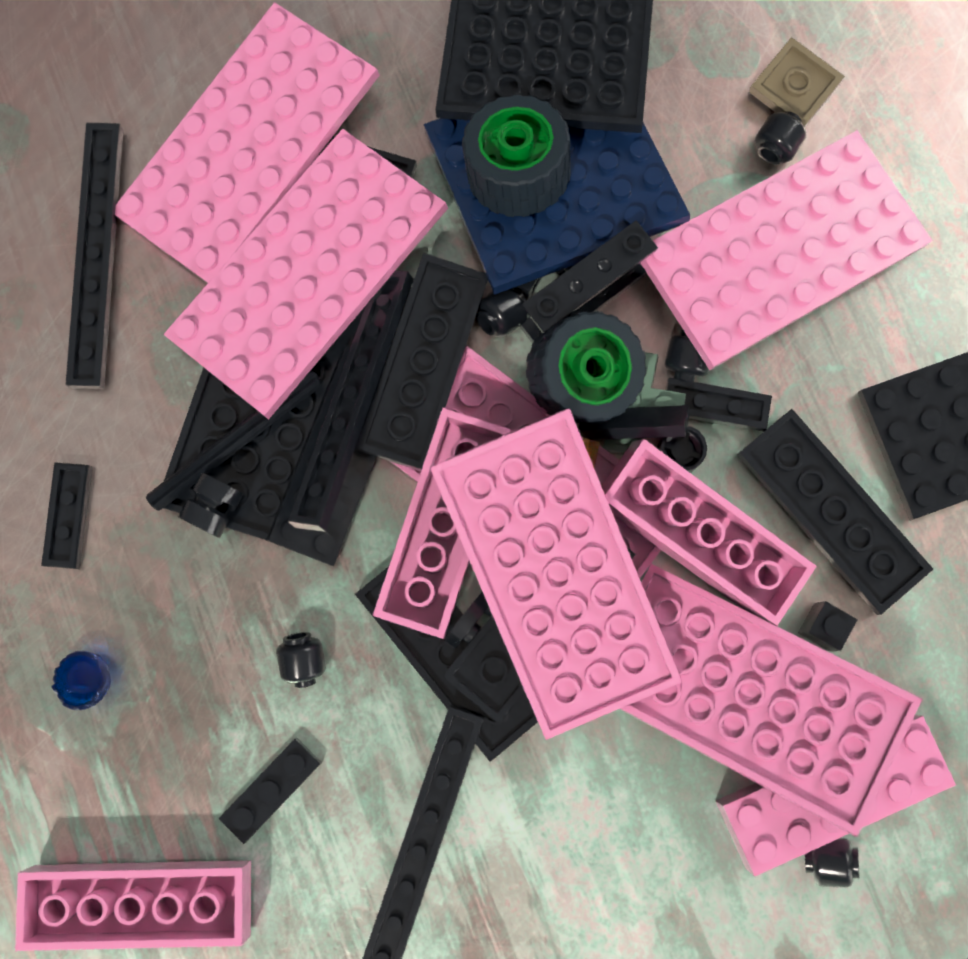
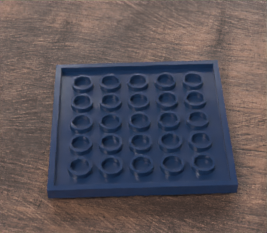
[424,118,690,295]

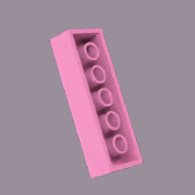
[373,408,512,639]
[601,439,817,626]
[715,715,956,876]
[15,860,251,951]

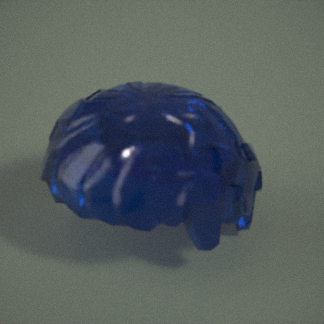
[51,651,111,711]

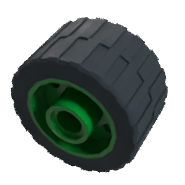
[462,95,571,217]
[526,311,647,423]

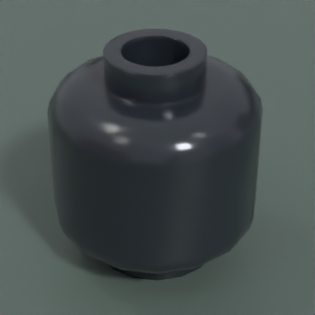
[755,111,807,165]
[476,289,527,337]
[664,330,709,382]
[276,632,326,688]
[805,838,859,887]

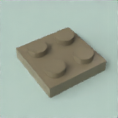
[749,37,845,127]

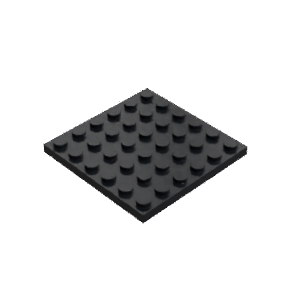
[435,0,653,133]

